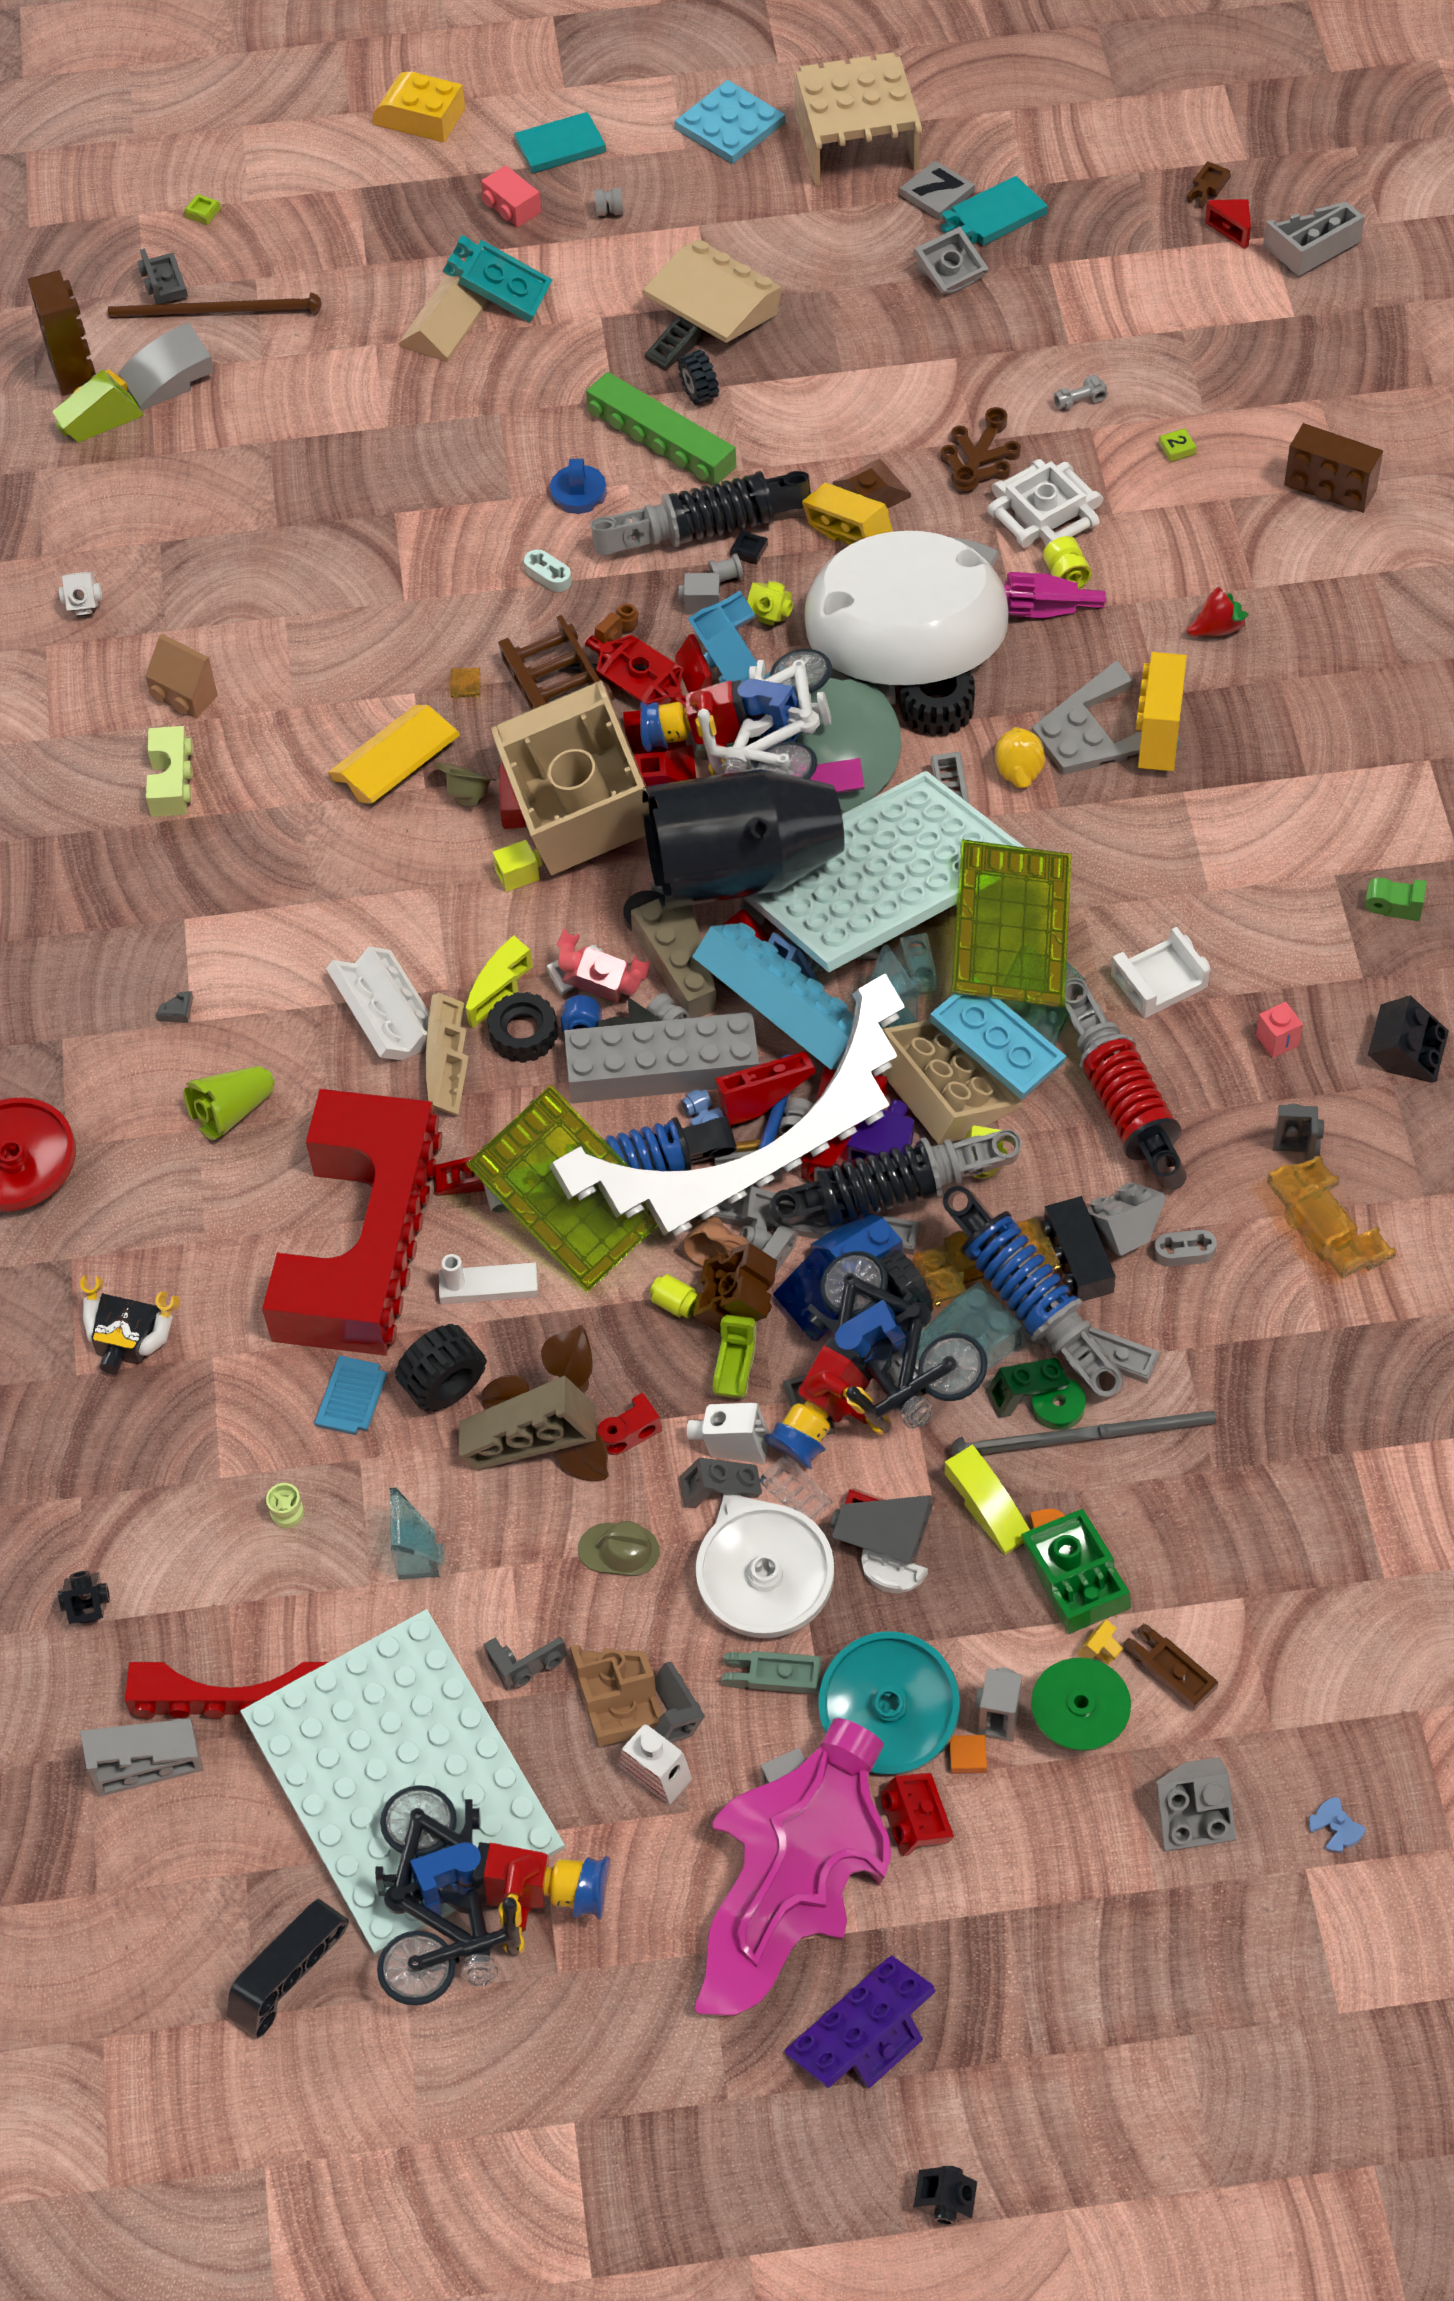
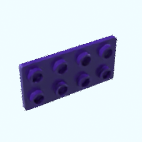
[784,1956,936,2088]

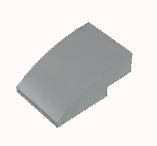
[118,322,214,410]

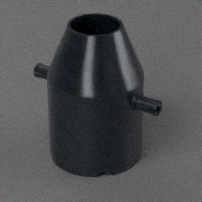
[642,768,845,910]

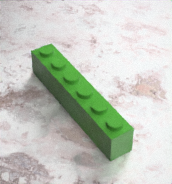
[586,372,737,485]

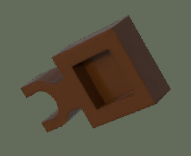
[1187,161,1231,209]

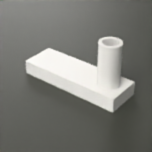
[439,1254,538,1304]

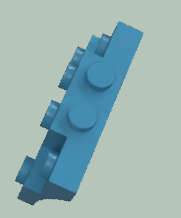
[687,591,788,683]

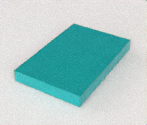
[514,111,606,173]

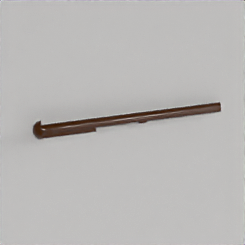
[108,292,322,317]

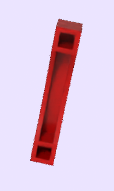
[125,1662,328,1719]

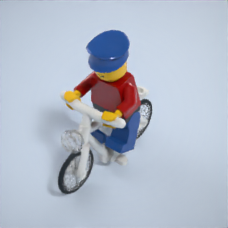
[640,649,832,779]

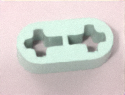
[524,549,572,592]

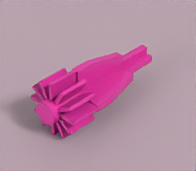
[1004,572,1107,618]

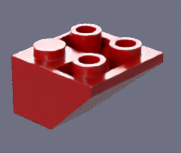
[634,744,696,786]

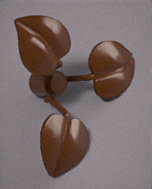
[481,1325,609,1481]

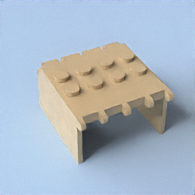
[794,52,922,186]

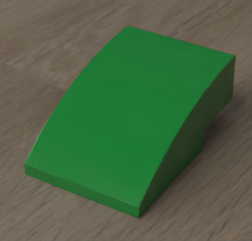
[1021,1508,1131,1634]

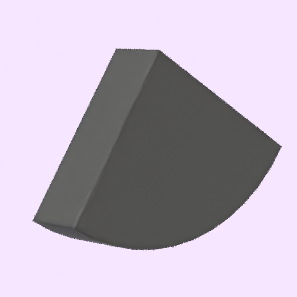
[156,991,194,1023]

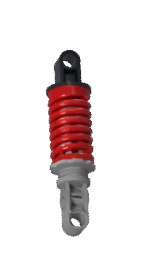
[1062,978,1187,1190]

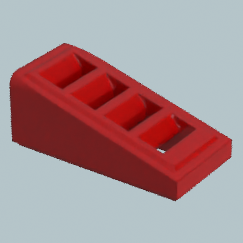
[499,763,526,829]
[435,1155,485,1196]

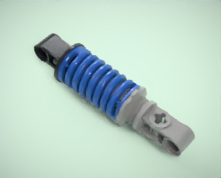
[483,1117,737,1213]
[943,1186,1125,1397]

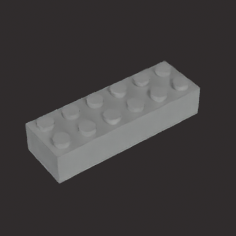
[564,1012,759,1103]

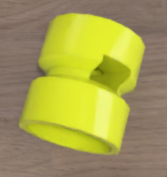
[1043,536,1092,589]

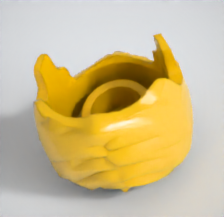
[995,727,1045,788]

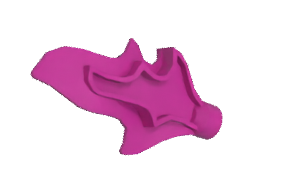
[694,1718,892,2016]

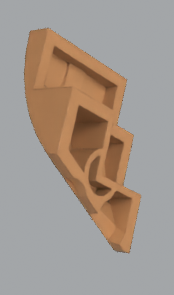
[570,1645,663,1747]

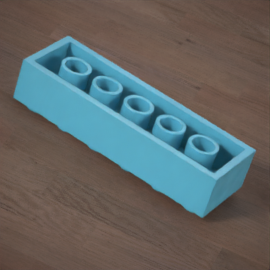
[692,923,854,1070]

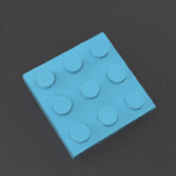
[674,80,786,164]

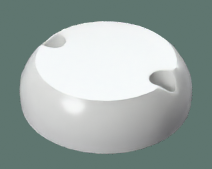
[805,531,1009,685]

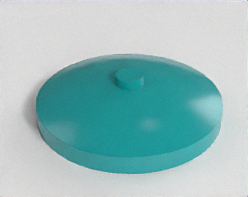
[818,1631,961,1775]

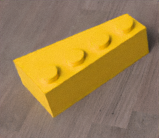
[1136,652,1187,771]

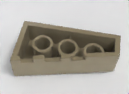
[631,899,716,1018]
[459,1376,596,1471]

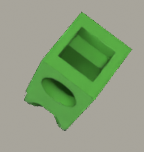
[1365,878,1427,921]

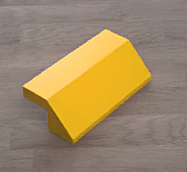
[328,705,460,804]

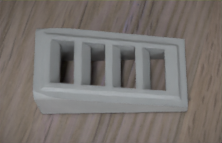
[930,751,970,804]

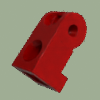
[598,1392,662,1455]

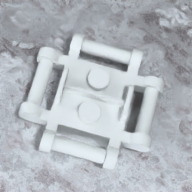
[987,459,1104,548]

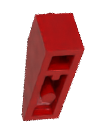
[715,1051,815,1125]

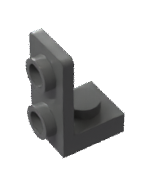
[679,1457,762,1508]
[483,1637,567,1691]
[655,1662,705,1742]

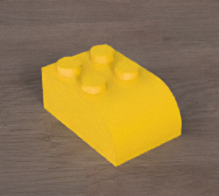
[372,72,466,143]

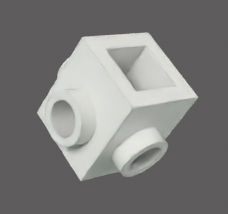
[59,571,102,615]

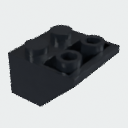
[1368,995,1449,1083]

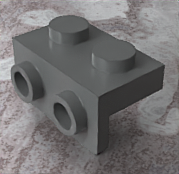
[137,248,188,304]
[1273,1104,1324,1167]

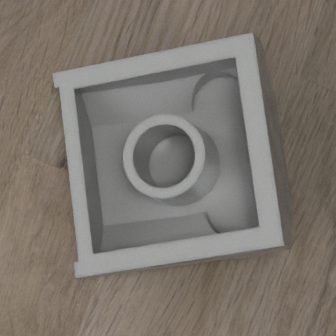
[913,227,989,294]

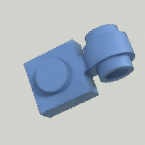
[681,1089,733,1132]

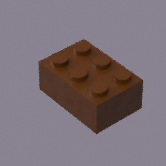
[1284,423,1383,513]

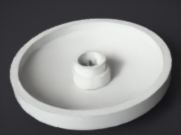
[696,1503,835,1638]

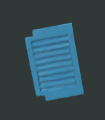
[314,1355,388,1435]

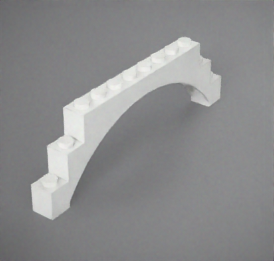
[549,974,905,1236]

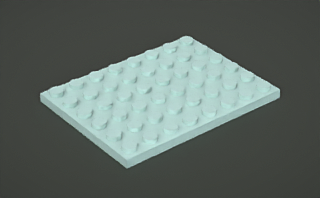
[742,771,1030,972]
[240,1609,565,1957]

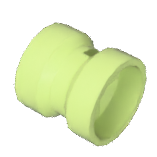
[266,1483,304,1528]

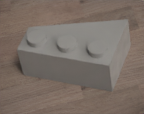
[1263,202,1365,277]
[80,1718,204,1797]

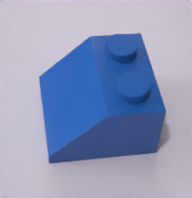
[811,1214,903,1287]

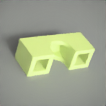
[146,726,193,817]

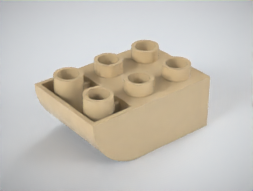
[491,680,649,875]

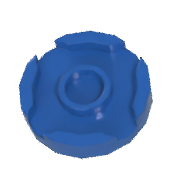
[550,458,607,514]

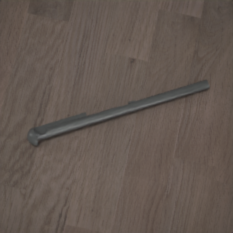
[951,1410,1216,1456]

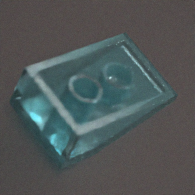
[917,1282,1023,1394]

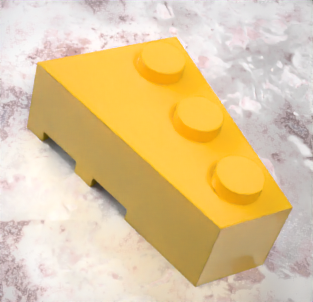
[802,482,893,545]

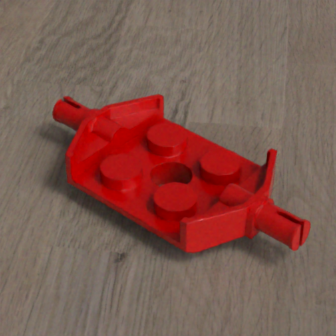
[585,635,686,708]

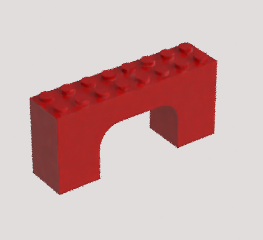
[262,1089,443,1356]

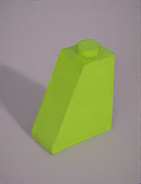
[52,369,143,442]

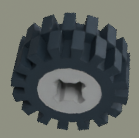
[677,349,719,405]

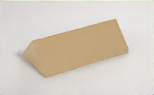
[399,275,490,362]

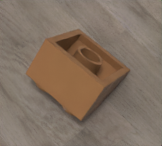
[146,634,218,719]

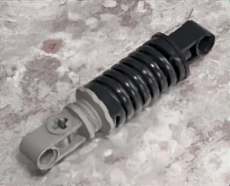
[590,471,811,555]
[771,1129,1021,1227]

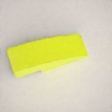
[466,935,533,1029]
[944,1444,1030,1555]

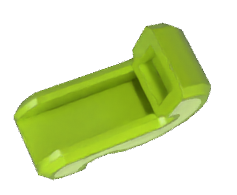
[712,1315,757,1399]

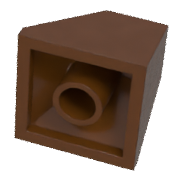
[833,458,911,509]

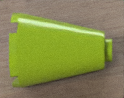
[183,1066,275,1140]

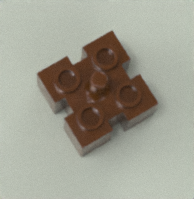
[693,1243,777,1334]

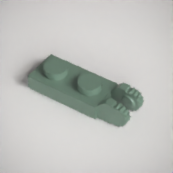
[721,1651,822,1694]

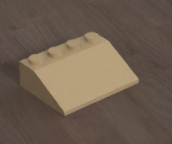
[642,239,782,343]
[882,1020,1023,1144]

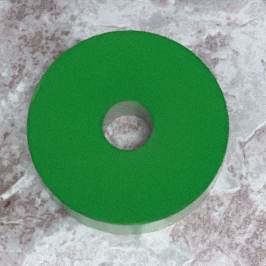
[1032,1378,1086,1430]

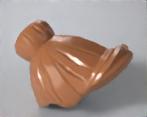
[683,1216,750,1266]

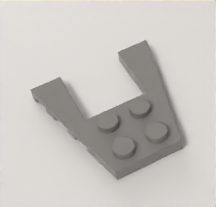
[1032,661,1181,775]

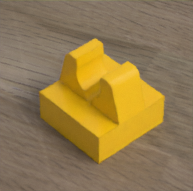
[1076,1619,1123,1664]

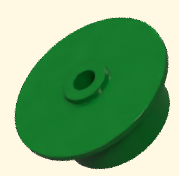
[1031,1657,1131,1751]

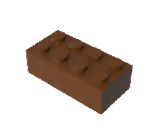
[27,270,96,396]

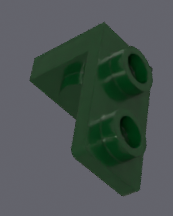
[987,1358,1070,1418]

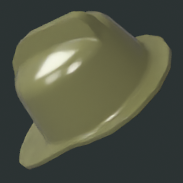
[435,763,496,807]
[578,1521,660,1576]

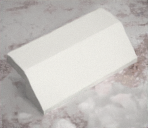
[326,946,430,1060]

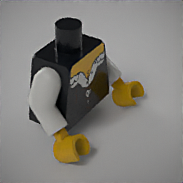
[80,1275,181,1374]

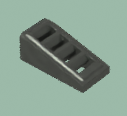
[645,316,702,371]

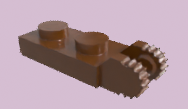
[1123,1623,1219,1710]

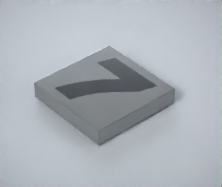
[899,160,975,220]

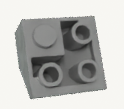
[1087,1182,1166,1256]
[1156,1757,1236,1851]

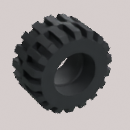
[900,670,975,737]
[395,1324,487,1412]

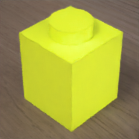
[492,840,542,892]

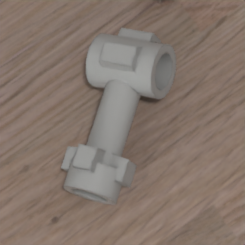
[1054,375,1108,409]

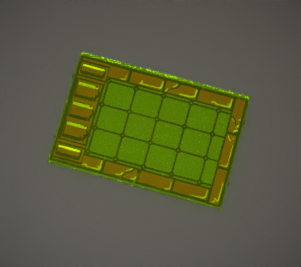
[951,839,1072,1008]
[466,1085,658,1292]

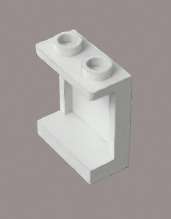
[1111,927,1211,1019]

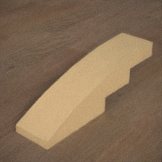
[426,993,469,1116]

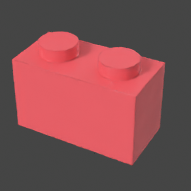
[481,165,542,228]

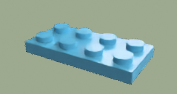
[929,978,1066,1100]

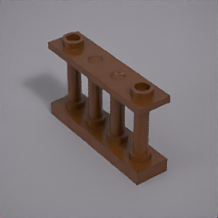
[498,615,614,710]

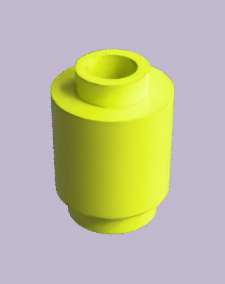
[650,1274,697,1318]

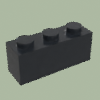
[1040,1196,1116,1301]

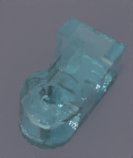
[899,933,938,995]

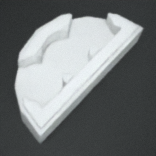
[861,1548,928,1594]

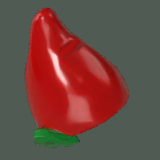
[1186,586,1249,637]

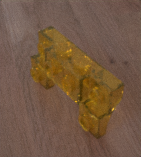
[1267,1155,1397,1279]
[913,1217,1060,1307]

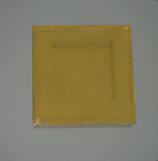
[450,668,481,698]

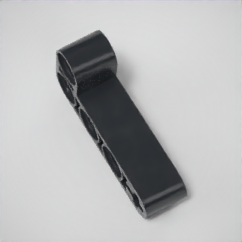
[227,1899,349,2039]

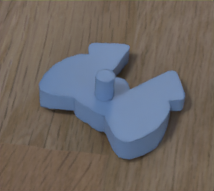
[1310,1797,1365,1853]

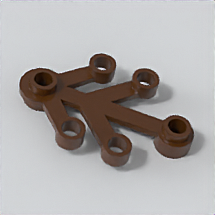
[941,407,1021,492]

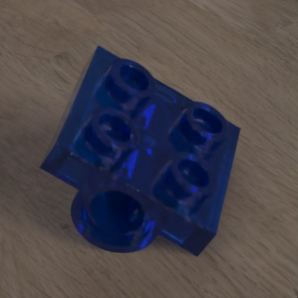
[773,1248,850,1342]

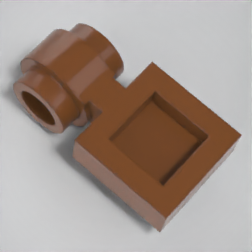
[594,604,639,644]

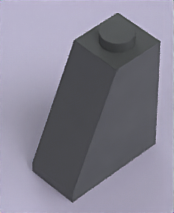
[830,1495,936,1564]

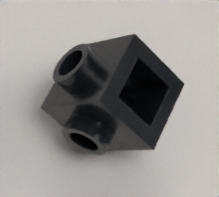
[58,1571,110,1624]
[913,2166,978,2226]

